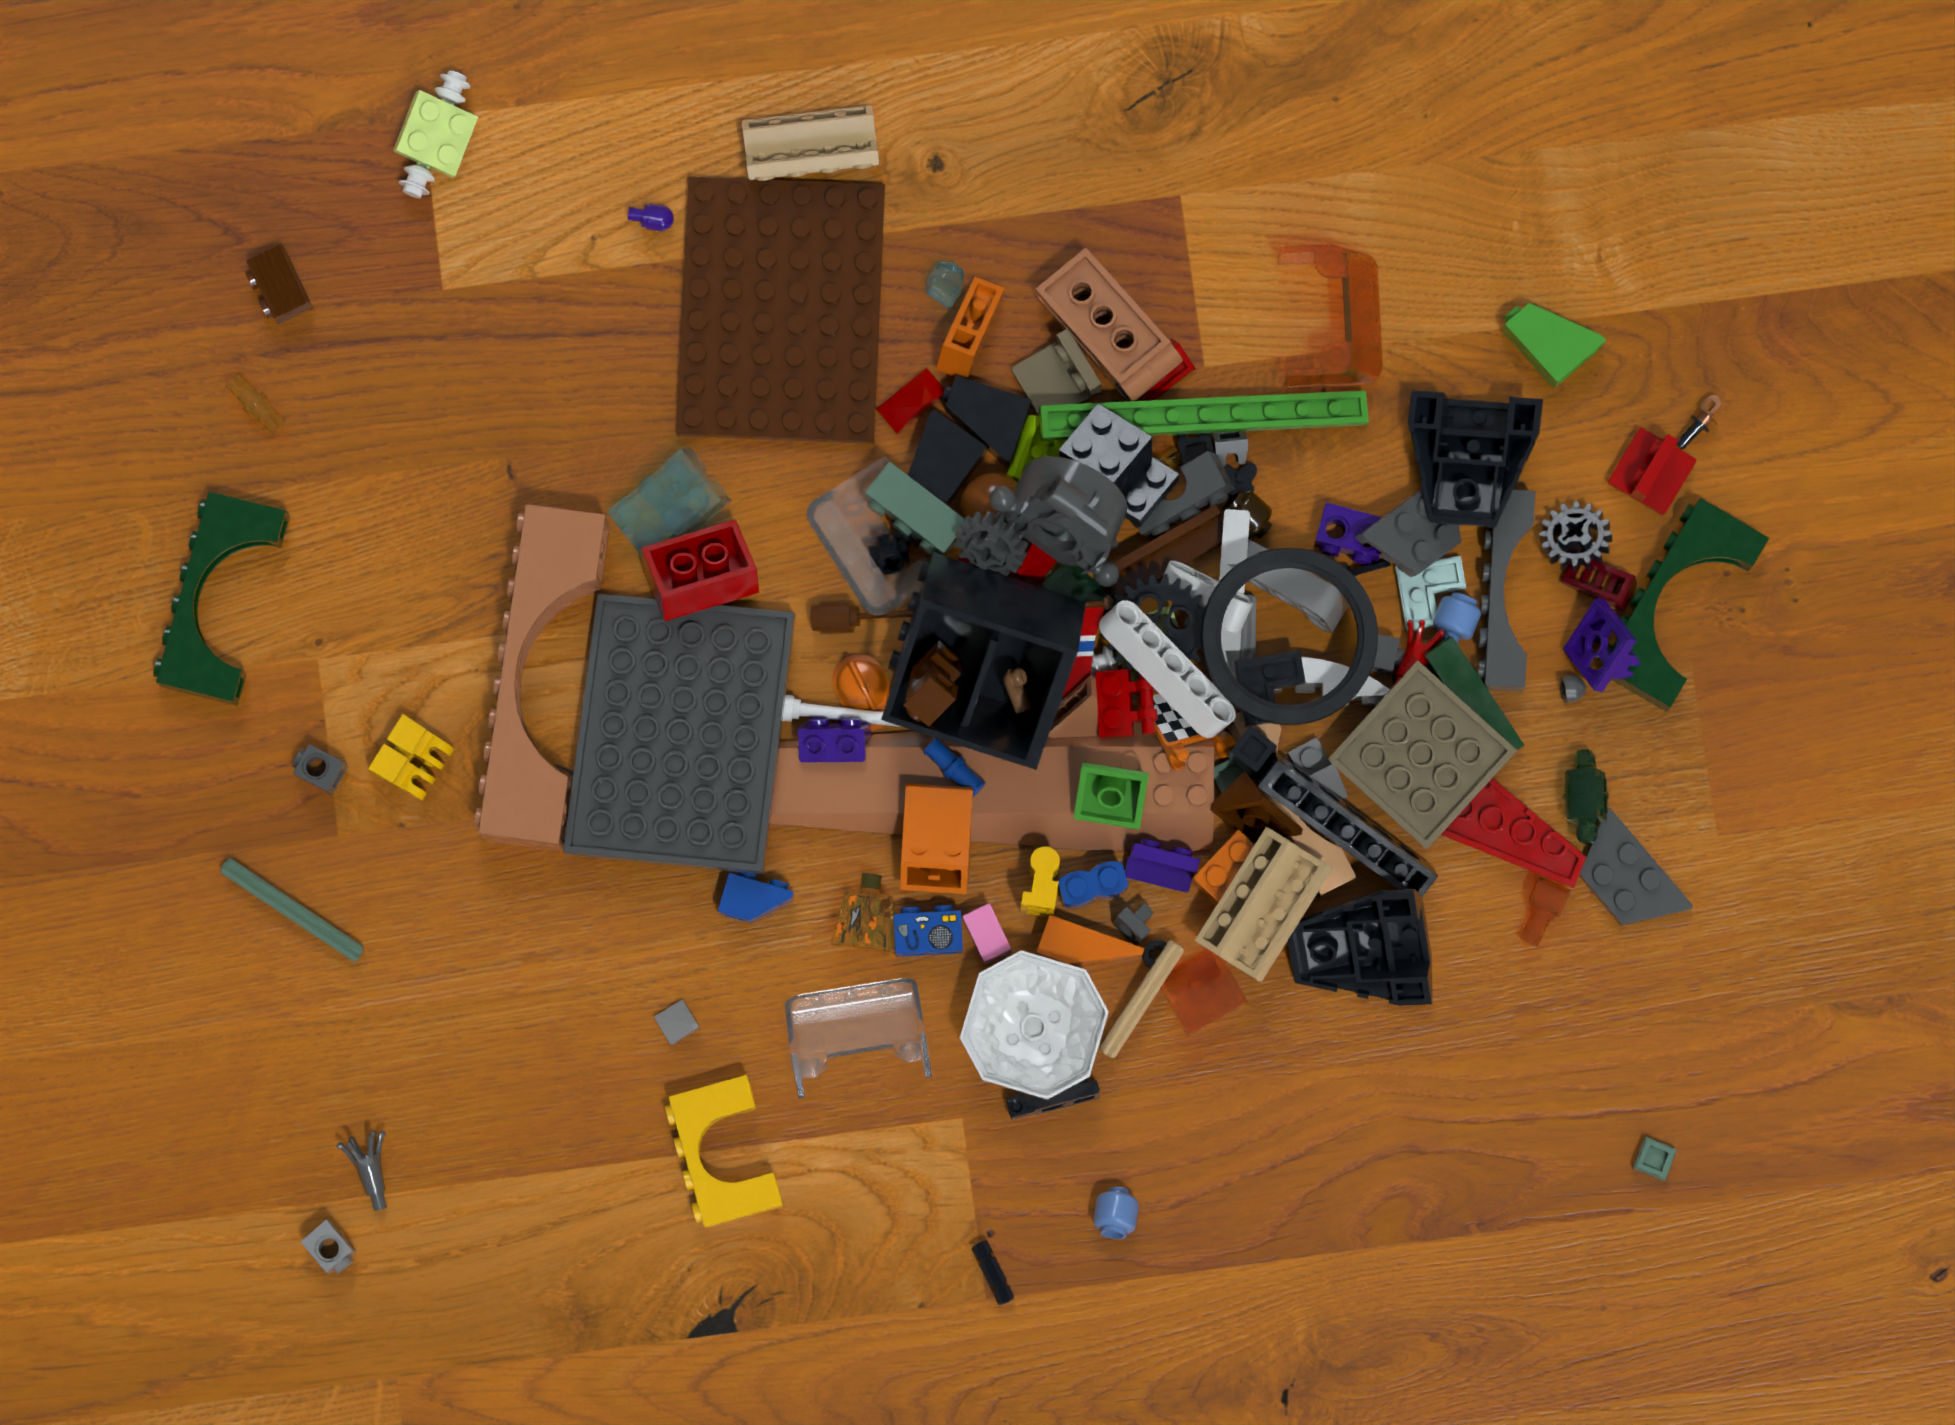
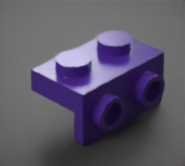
[798,717,871,762]
[1125,839,1200,893]

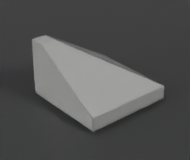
[654,1000,700,1046]

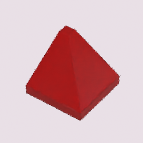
[1017,542,1057,584]

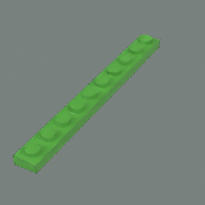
[1039,390,1369,441]

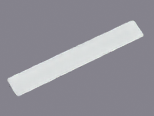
[1212,509,1250,688]

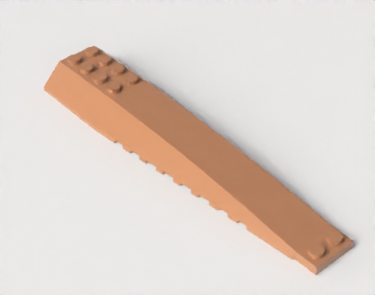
[770,723,1214,851]

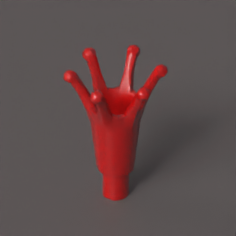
[1391,620,1445,689]

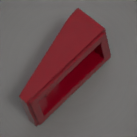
[1561,560,1637,611]

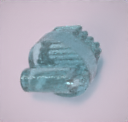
[925,261,964,309]

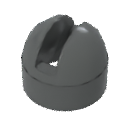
[1560,675,1586,703]

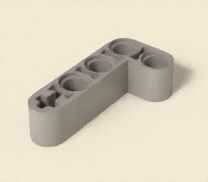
[1218,539,1350,633]

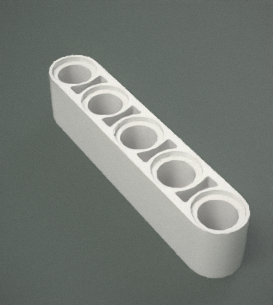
[1099,600,1235,738]

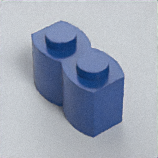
[1058,861,1128,909]

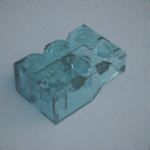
[607,448,732,556]

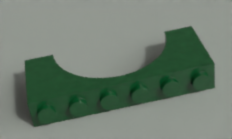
[153,492,290,706]
[1597,498,1769,712]

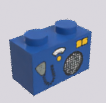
[894,905,963,957]

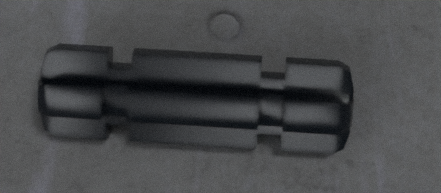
[972,1240,1014,1305]

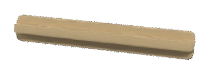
[1100,940,1184,1058]

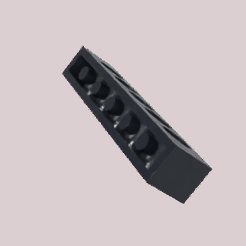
[1254,751,1438,897]

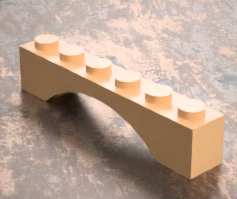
[1227,711,1357,899]

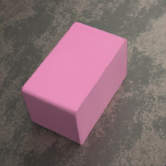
[962,903,1012,965]

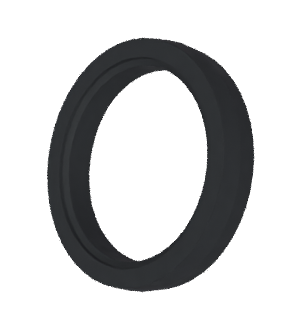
[1200,548,1378,725]

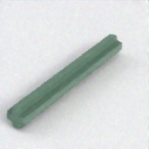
[220,858,364,962]

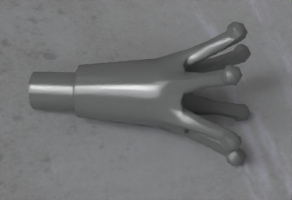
[336,1131,387,1211]

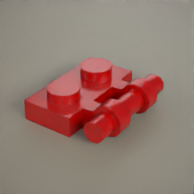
[1095,669,1158,740]

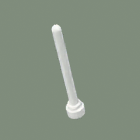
[783,695,901,727]

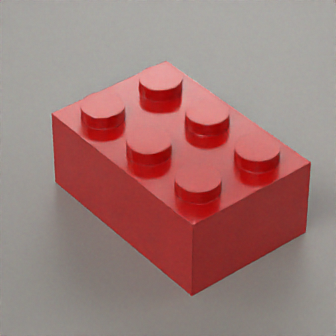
[641,519,759,621]

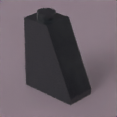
[942,375,1031,467]

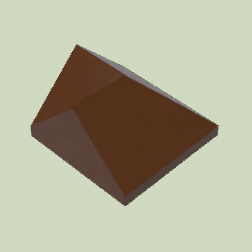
[1210,771,1303,843]

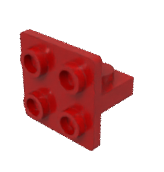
[1608,428,1696,515]

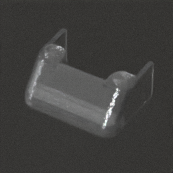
[785,978,932,1098]

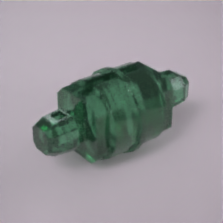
[1562,749,1609,844]

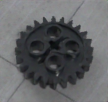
[1108,573,1206,678]

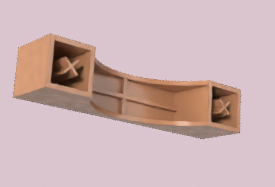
[474,504,610,851]

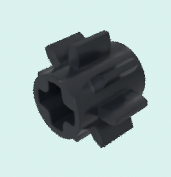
[868,533,910,575]

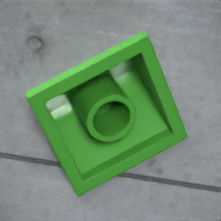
[1073,762,1149,830]

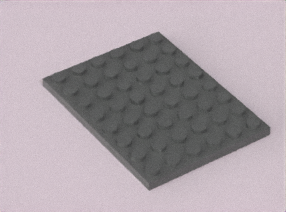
[563,594,796,874]

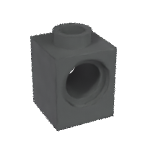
[1353,634,1404,676]
[292,744,348,796]

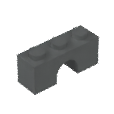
[1137,451,1235,539]

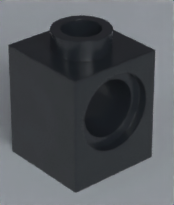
[1228,726,1277,777]

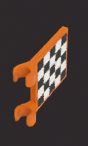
[1135,692,1235,770]

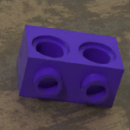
[1314,502,1381,565]

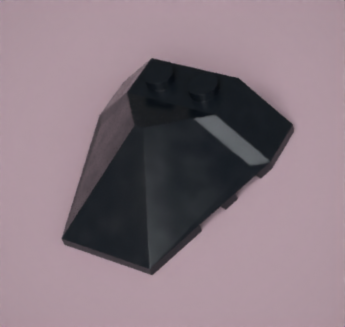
[1408,390,1543,528]
[1288,889,1433,1006]

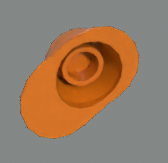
[832,654,890,731]

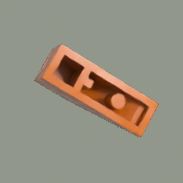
[936,276,1005,379]
[1036,915,1145,966]

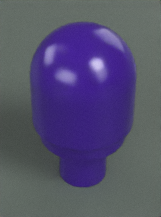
[627,204,674,232]

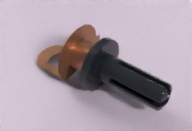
[1677,395,1721,450]

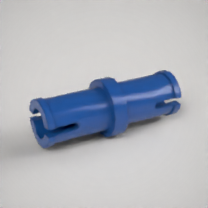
[923,738,986,797]

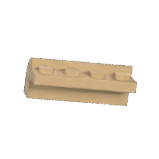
[742,105,879,181]
[1195,827,1333,982]

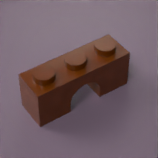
[903,641,964,727]

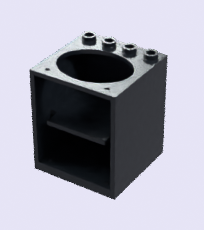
[881,552,1086,770]

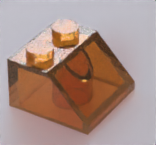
[1160,949,1248,1037]

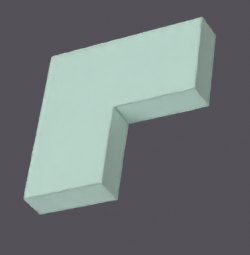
[1395,556,1466,632]

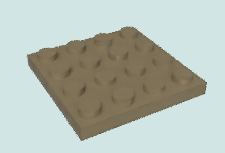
[1327,660,1517,849]

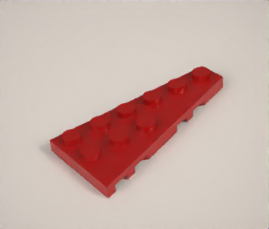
[1441,778,1586,888]

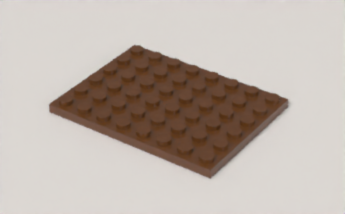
[676,177,885,444]

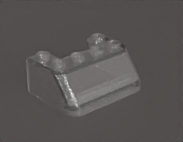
[807,456,932,616]

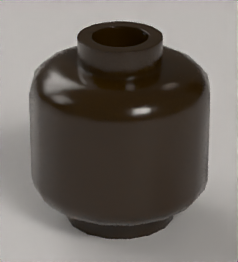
[1223,491,1272,539]

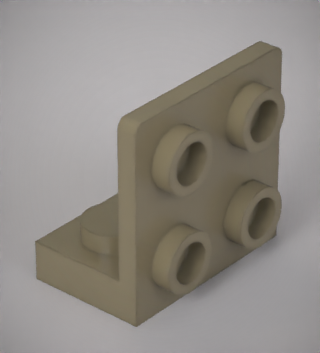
[1012,328,1102,416]

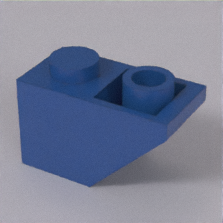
[718,872,794,924]

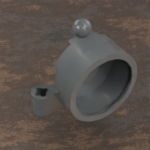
[989,457,1127,587]

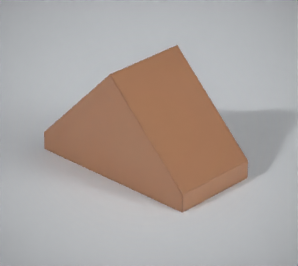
[1048,675,1098,738]

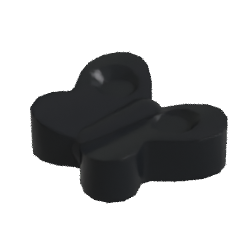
[1223,463,1257,497]

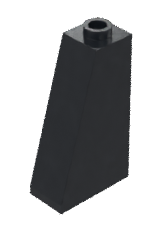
[891,409,987,547]

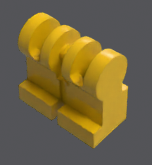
[368,714,455,801]
[1020,846,1060,918]

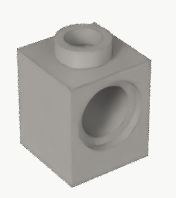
[300,1219,356,1274]

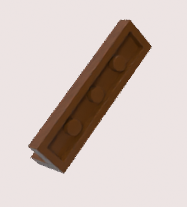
[1106,505,1223,605]

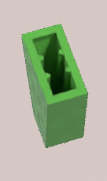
[1501,303,1607,389]

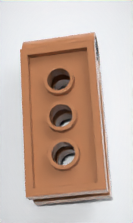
[1035,248,1183,401]

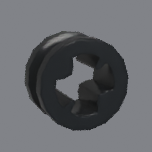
[1143,940,1167,969]

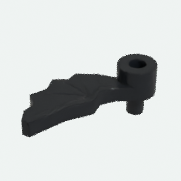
[1345,561,1391,576]

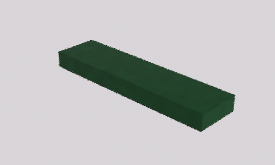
[1423,636,1524,750]

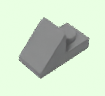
[1287,737,1348,800]

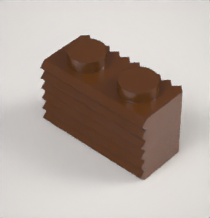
[245,244,313,324]

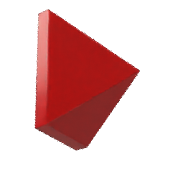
[876,368,945,435]

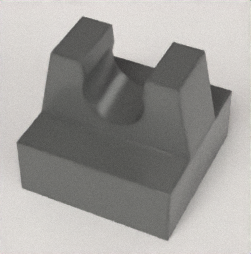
[1212,431,1249,466]
[1112,903,1154,946]

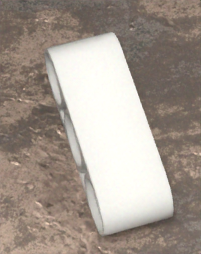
[1162,561,1254,633]

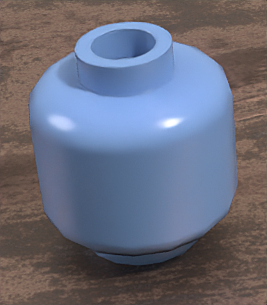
[1433,592,1481,644]
[1093,1187,1139,1239]

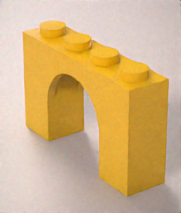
[665,1075,784,1228]

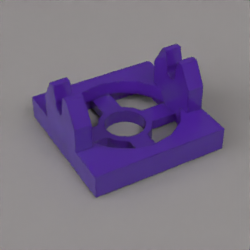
[1563,598,1641,692]

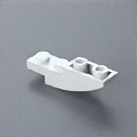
[1273,657,1390,706]

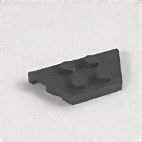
[1355,488,1462,577]
[1579,808,1693,926]

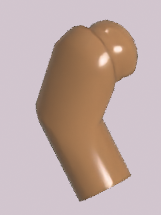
[1003,668,1031,714]

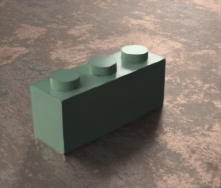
[865,461,965,556]

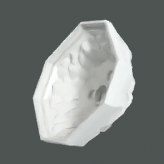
[960,950,1109,1100]

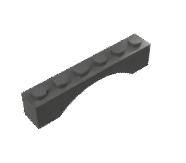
[1477,490,1535,692]

